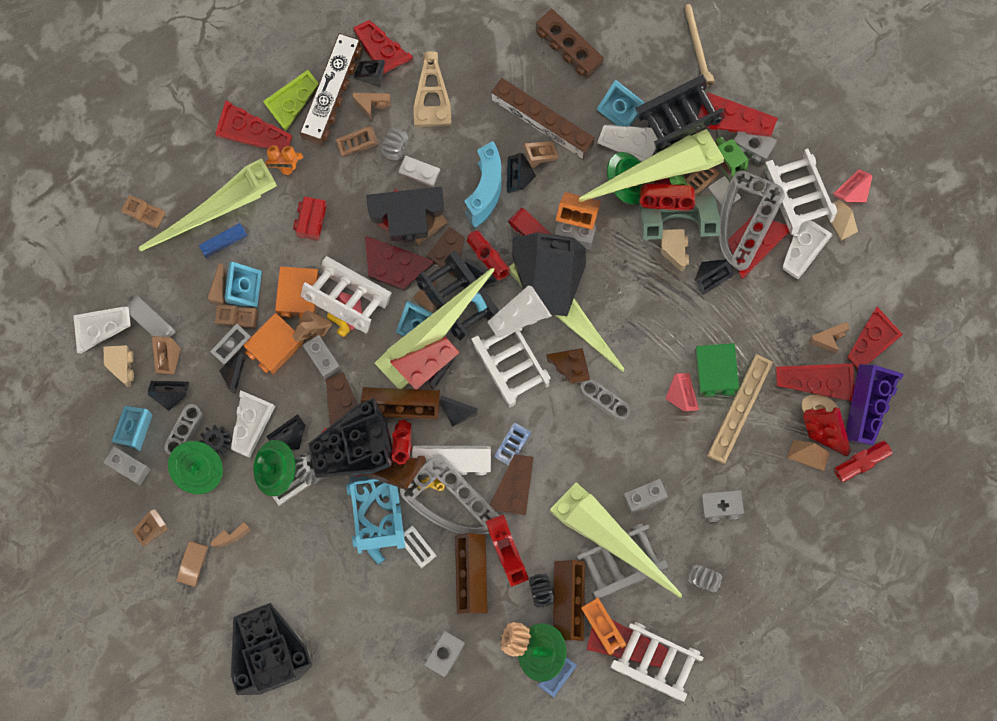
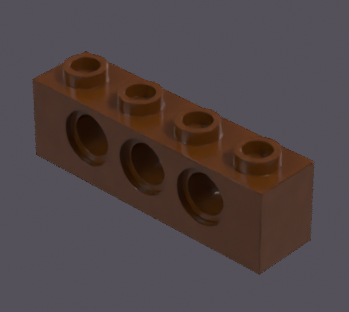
[536,8,604,79]

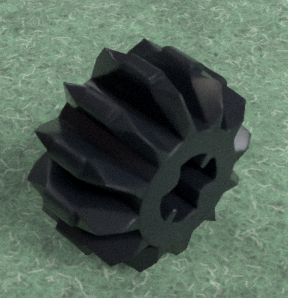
[199,425,232,456]
[529,573,554,607]

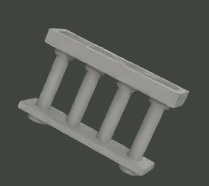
[576,523,668,599]

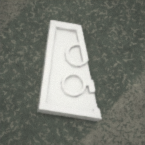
[597,125,664,162]
[783,214,832,279]
[488,286,552,337]
[73,307,130,354]
[231,390,275,458]

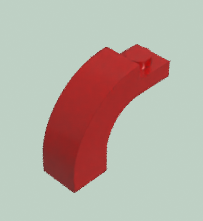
[485,514,529,587]

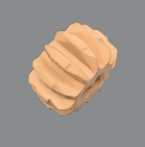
[500,622,531,657]

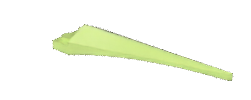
[579,129,724,202]
[139,158,277,251]
[509,263,624,372]
[375,268,494,389]
[550,482,682,598]

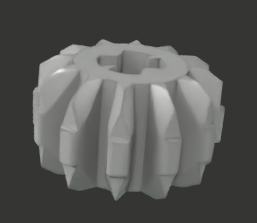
[381,128,408,161]
[294,452,322,485]
[688,564,722,592]

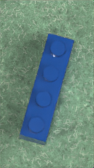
[199,223,247,258]

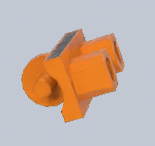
[265,146,303,175]

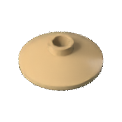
[801,395,838,413]

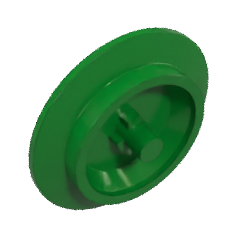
[607,152,647,205]
[253,440,295,497]
[168,441,223,494]
[518,623,566,682]

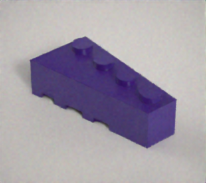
[846,364,904,445]

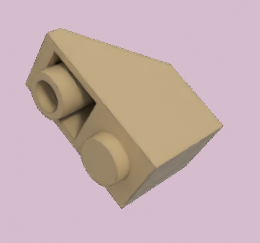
[660,229,689,271]
[104,345,134,387]

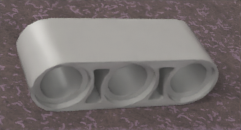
[125,295,176,337]
[581,379,630,422]
[164,404,203,456]

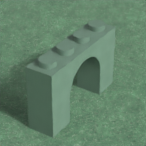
[639,195,720,240]

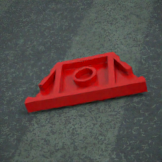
[728,215,790,280]
[803,407,851,456]

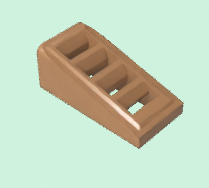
[336,126,379,157]
[686,167,720,196]
[208,263,226,305]

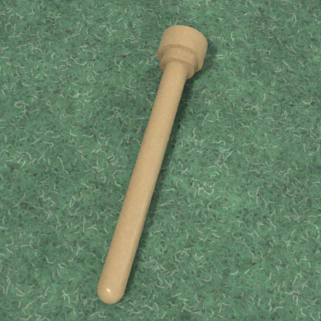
[684,4,715,87]

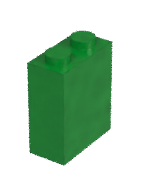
[694,343,739,397]

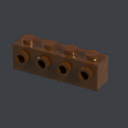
[361,387,440,419]
[455,533,488,615]
[553,560,585,642]

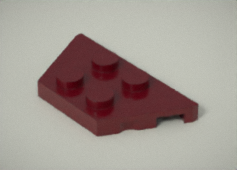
[365,236,434,291]

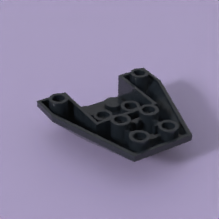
[512,233,586,317]
[308,398,393,478]
[231,603,312,695]

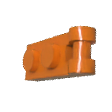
[581,597,627,656]

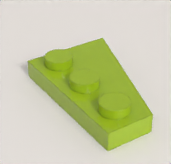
[263,70,319,132]

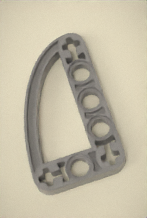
[719,170,785,271]
[400,455,499,534]

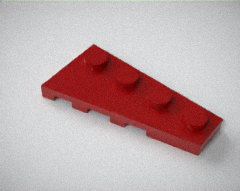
[698,92,778,137]
[215,100,293,152]
[775,363,855,401]
[586,619,668,668]

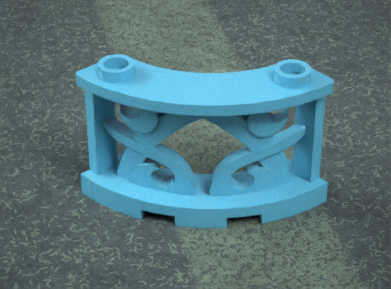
[465,141,502,229]
[346,476,405,554]

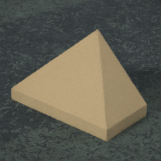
[823,199,858,241]

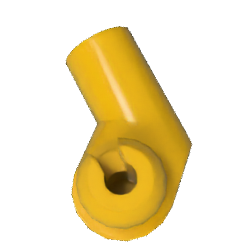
[327,313,350,337]
[417,476,445,491]

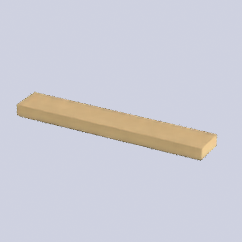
[707,354,773,465]

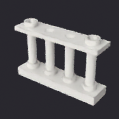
[764,149,837,235]
[301,256,392,333]
[471,328,551,408]
[610,622,704,702]

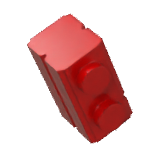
[293,196,327,241]

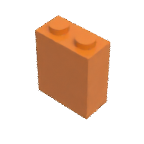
[556,192,601,230]
[275,266,320,319]
[243,313,305,375]

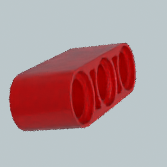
[640,183,695,211]
[508,207,552,236]

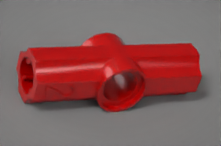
[466,230,511,280]
[392,420,412,465]
[834,440,893,483]

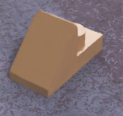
[353,93,391,120]
[523,141,559,168]
[292,310,332,342]
[809,322,850,354]
[132,509,168,546]

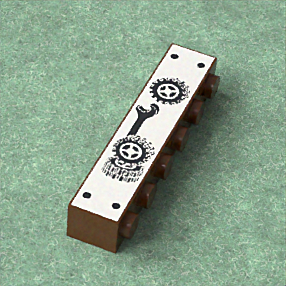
[300,33,363,146]
[491,77,595,159]

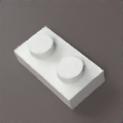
[398,156,440,187]

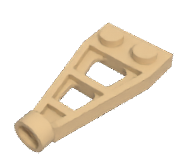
[414,51,452,127]

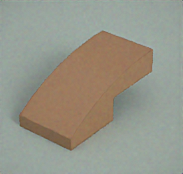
[121,195,166,229]
[215,305,258,329]
[210,522,252,548]
[176,541,209,587]

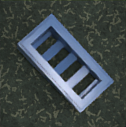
[494,422,531,466]

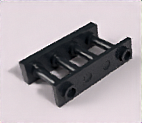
[636,74,724,152]
[415,251,499,341]

